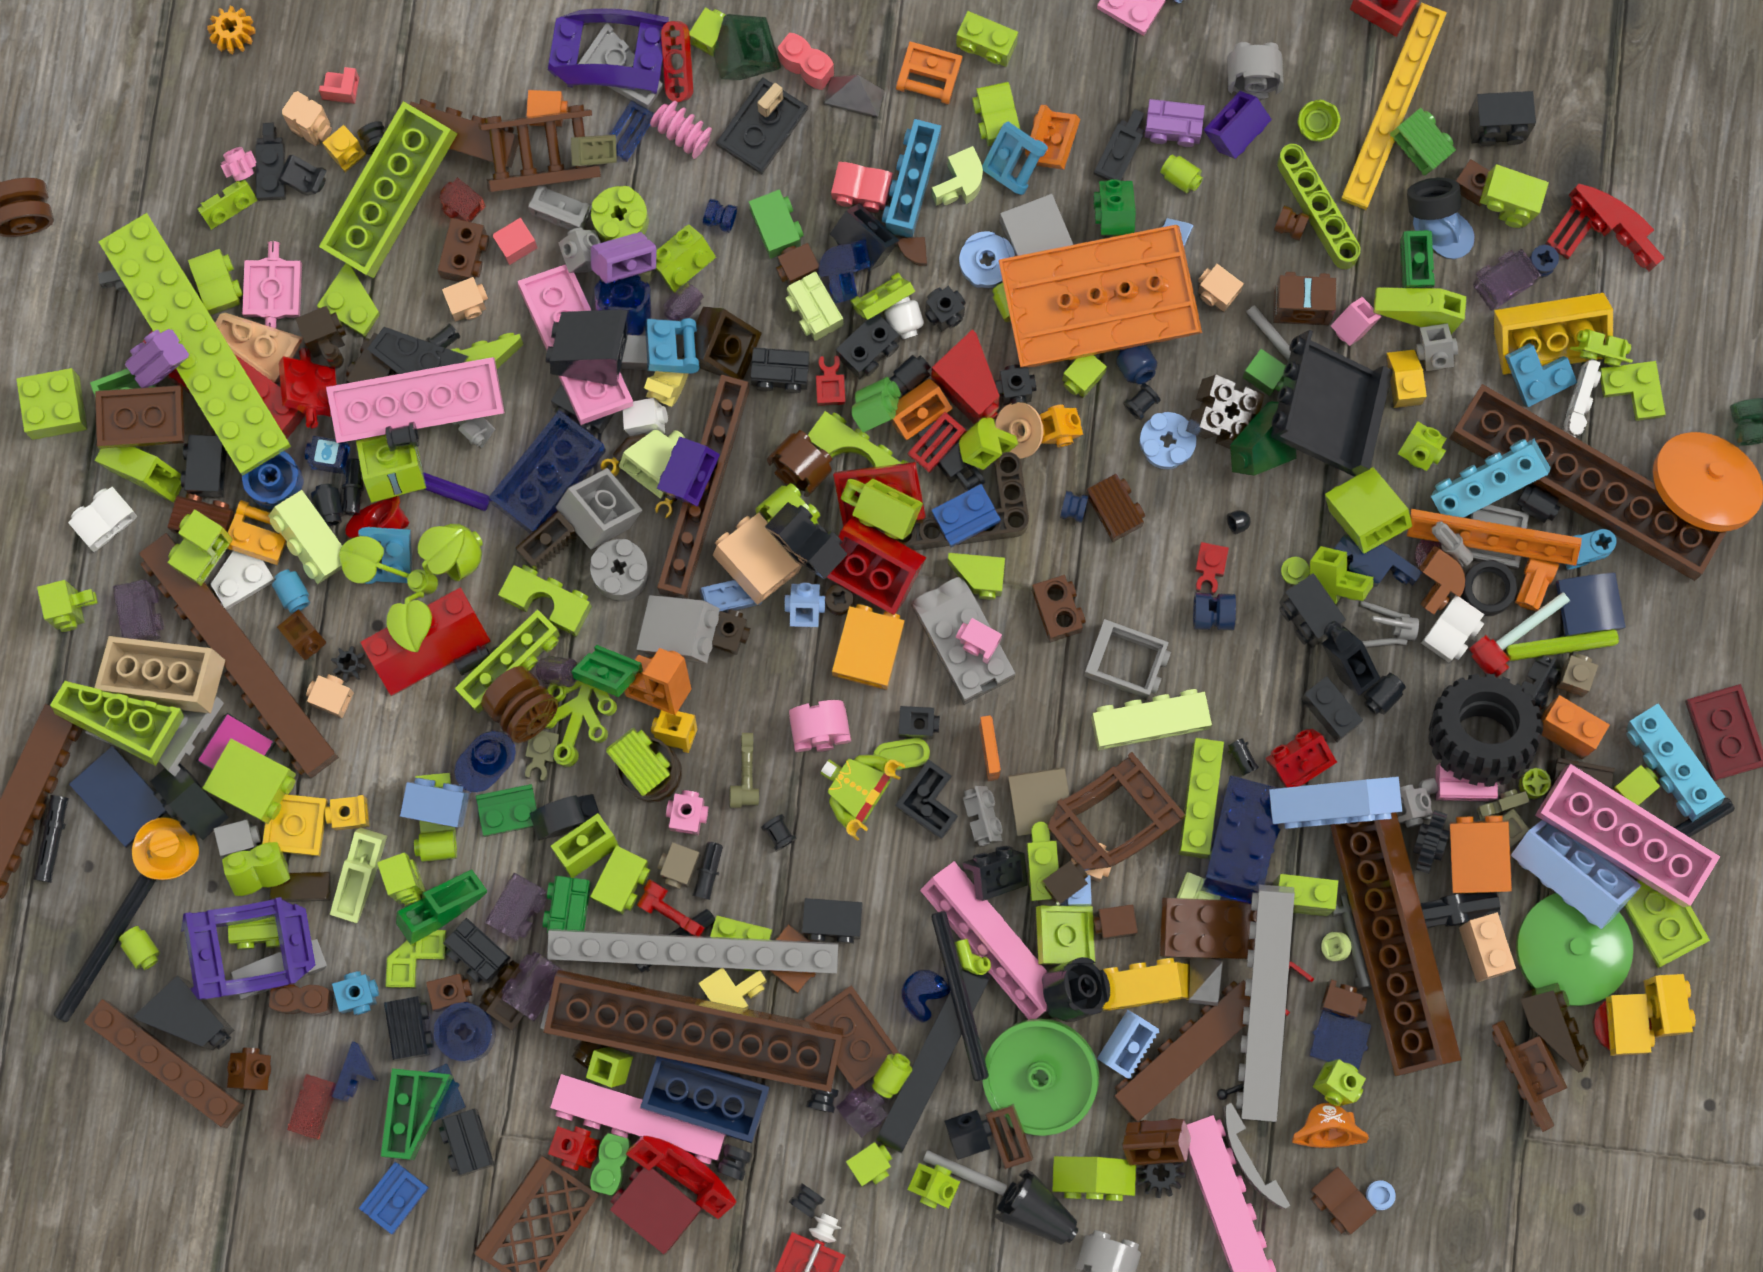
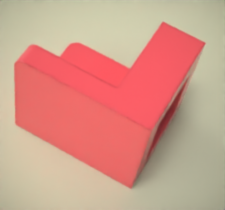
[319,67,359,104]
[493,218,537,265]

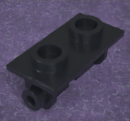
[1522,655,1562,710]

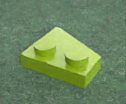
[317,263,380,337]

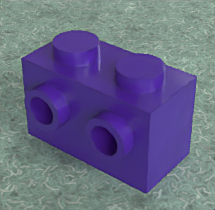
[1204,91,1272,159]
[657,436,720,506]

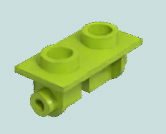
[197,179,258,230]
[1570,329,1633,367]

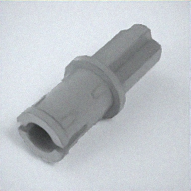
[1432,521,1473,567]

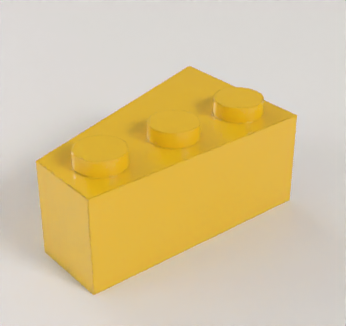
[1101,958,1190,1011]

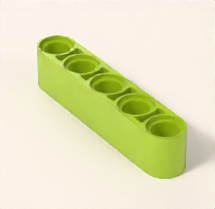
[1277,144,1361,270]

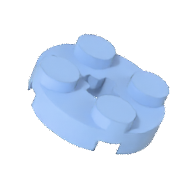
[959,231,1015,288]
[1139,412,1196,469]

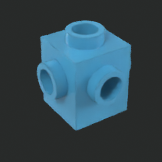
[332,971,379,1015]

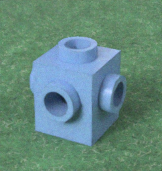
[785,583,825,627]

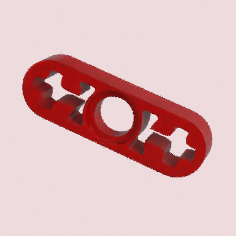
[661,21,693,102]

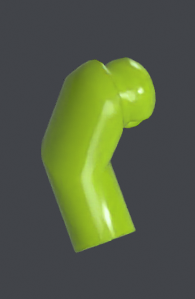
[954,939,991,975]

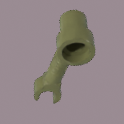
[729,733,759,808]

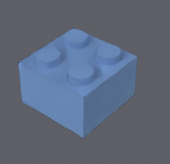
[400,778,470,827]

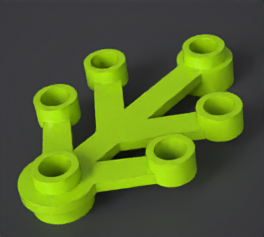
[545,678,617,767]

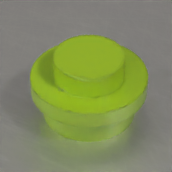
[1281,557,1310,585]

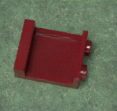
[610,1165,702,1255]

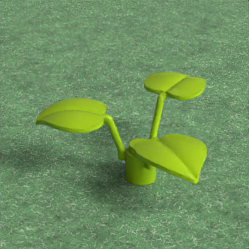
[339,526,465,652]

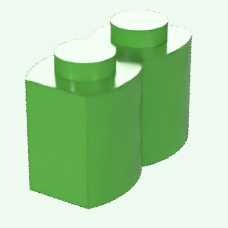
[852,377,901,433]
[590,1133,631,1196]

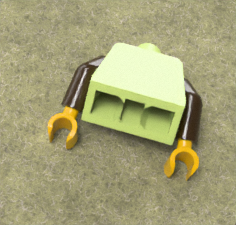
[600,430,685,518]

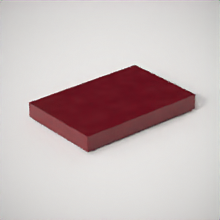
[1685,684,1763,781]

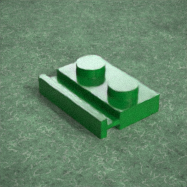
[572,645,643,697]
[476,784,537,837]

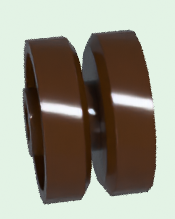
[0,178,54,237]

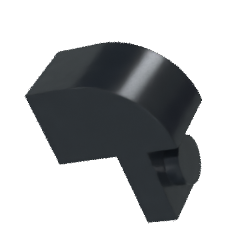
[529,794,600,840]

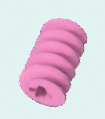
[650,101,712,159]

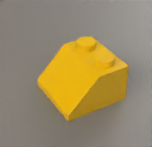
[1643,974,1696,1038]

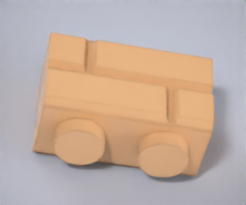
[282,91,332,146]

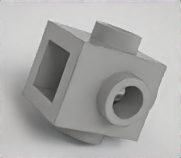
[558,228,600,273]
[1416,323,1458,371]
[1396,785,1433,828]

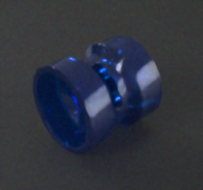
[702,198,738,233]

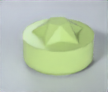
[1321,932,1352,961]

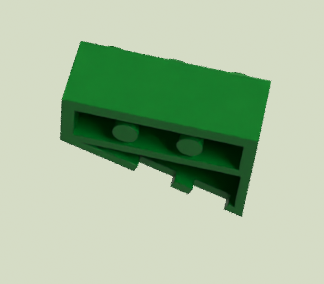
[381,1068,454,1161]

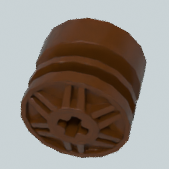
[481,666,558,743]

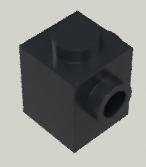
[944,1110,992,1160]

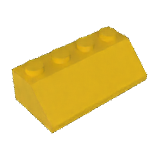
[1494,293,1613,375]

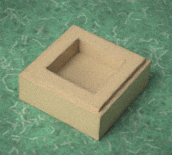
[757,83,783,117]

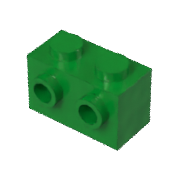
[1093,179,1136,235]

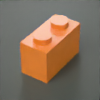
[890,379,953,440]

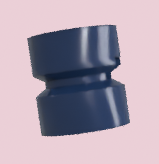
[1193,593,1236,631]

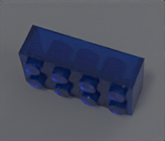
[488,410,606,534]
[1201,775,1279,904]

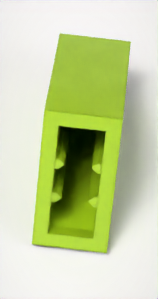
[95,447,182,503]

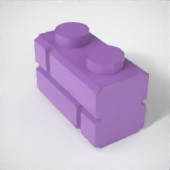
[1144,99,1205,147]
[591,232,656,283]
[125,329,189,388]

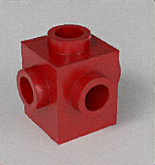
[548,1126,600,1171]

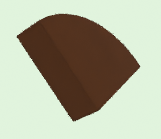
[897,237,927,266]

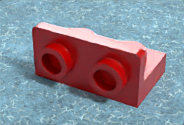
[1265,729,1337,788]

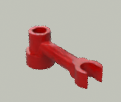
[637,879,705,936]

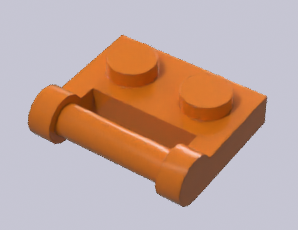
[896,41,963,105]

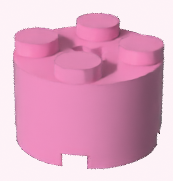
[789,700,851,752]

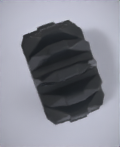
[1136,1162,1185,1198]

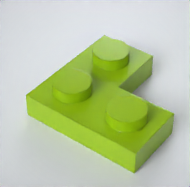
[1599,361,1666,421]

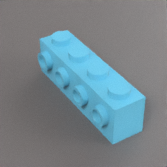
[1431,439,1550,518]
[1626,704,1725,822]

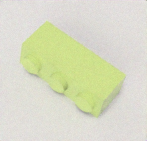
[268,490,342,584]

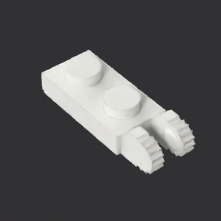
[1562,359,1601,438]

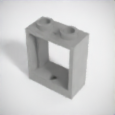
[1084,619,1171,700]

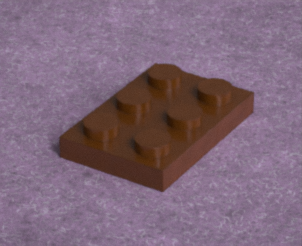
[95,386,184,449]
[804,985,900,1091]

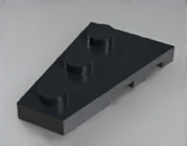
[367,327,470,374]

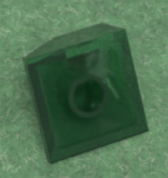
[713,14,781,80]

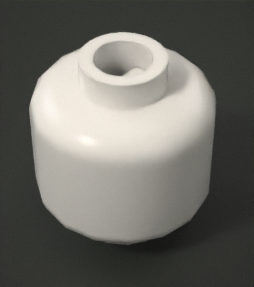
[884,296,924,340]

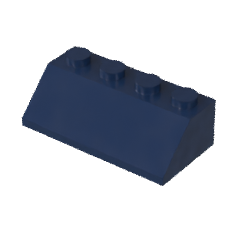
[640,1056,770,1143]

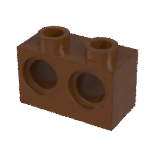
[1031,575,1086,643]

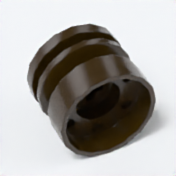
[615,736,682,803]

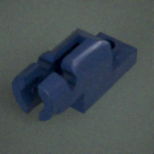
[1334,534,1422,587]

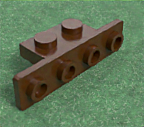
[1492,1020,1568,1132]

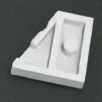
[211,551,275,610]

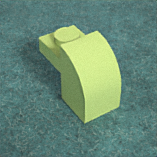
[932,146,983,206]

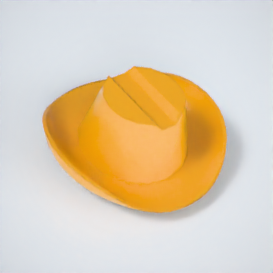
[132,818,199,880]

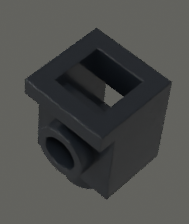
[899,706,940,739]

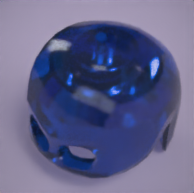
[901,969,950,1023]

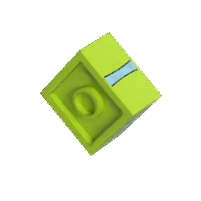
[356,434,426,503]

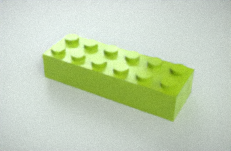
[319,101,457,278]

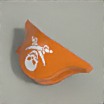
[1292,1103,1369,1148]

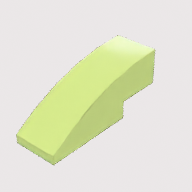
[330,827,387,923]

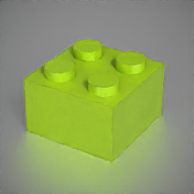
[16,368,88,440]

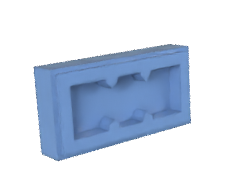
[700,580,762,613]

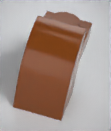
[1418,545,1465,614]

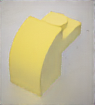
[644,357,688,407]
[699,968,767,1009]

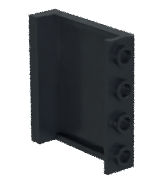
[1271,329,1393,477]

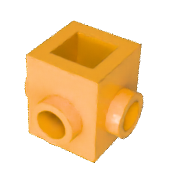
[1039,405,1083,447]

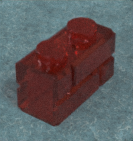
[287,1074,338,1140]

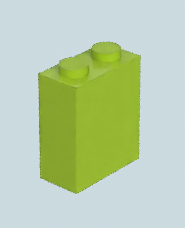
[1325,467,1412,554]
[202,738,296,824]
[1272,874,1338,917]

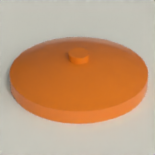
[1653,432,1763,532]

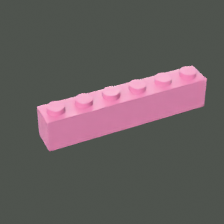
[920,861,1047,1020]
[550,1074,726,1164]
[1187,1115,1276,1272]

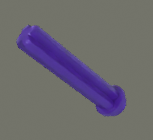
[423,472,490,511]

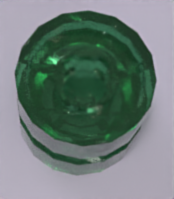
[1730,398,1763,446]

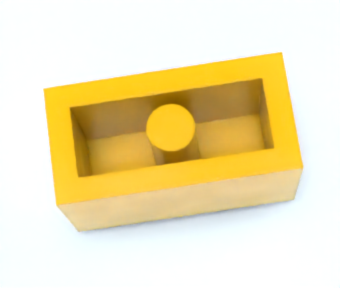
[1606,994,1655,1056]

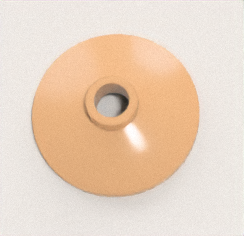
[995,402,1043,459]

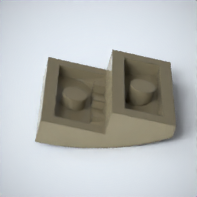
[1008,767,1069,836]

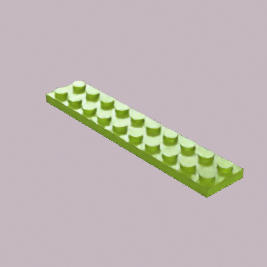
[98,213,291,476]

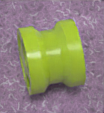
[1518,768,1551,799]

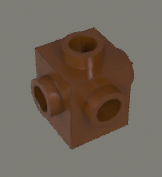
[227,1048,271,1090]

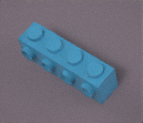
[882,119,941,238]

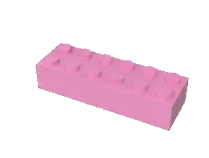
[1535,764,1720,907]

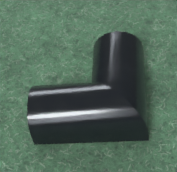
[895,760,958,840]

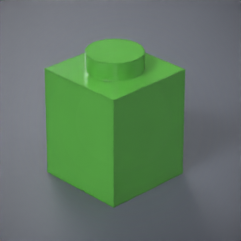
[1242,349,1286,396]

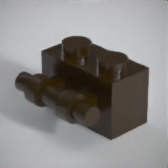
[295,306,346,369]

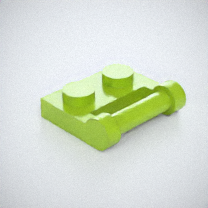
[850,272,915,320]

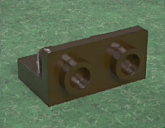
[479,960,546,1031]

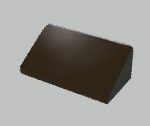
[270,872,331,902]

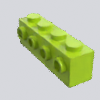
[455,609,560,714]

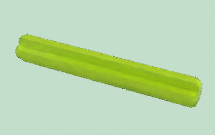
[1506,629,1619,661]

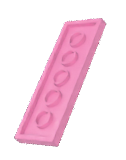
[518,264,633,425]
[326,357,505,443]

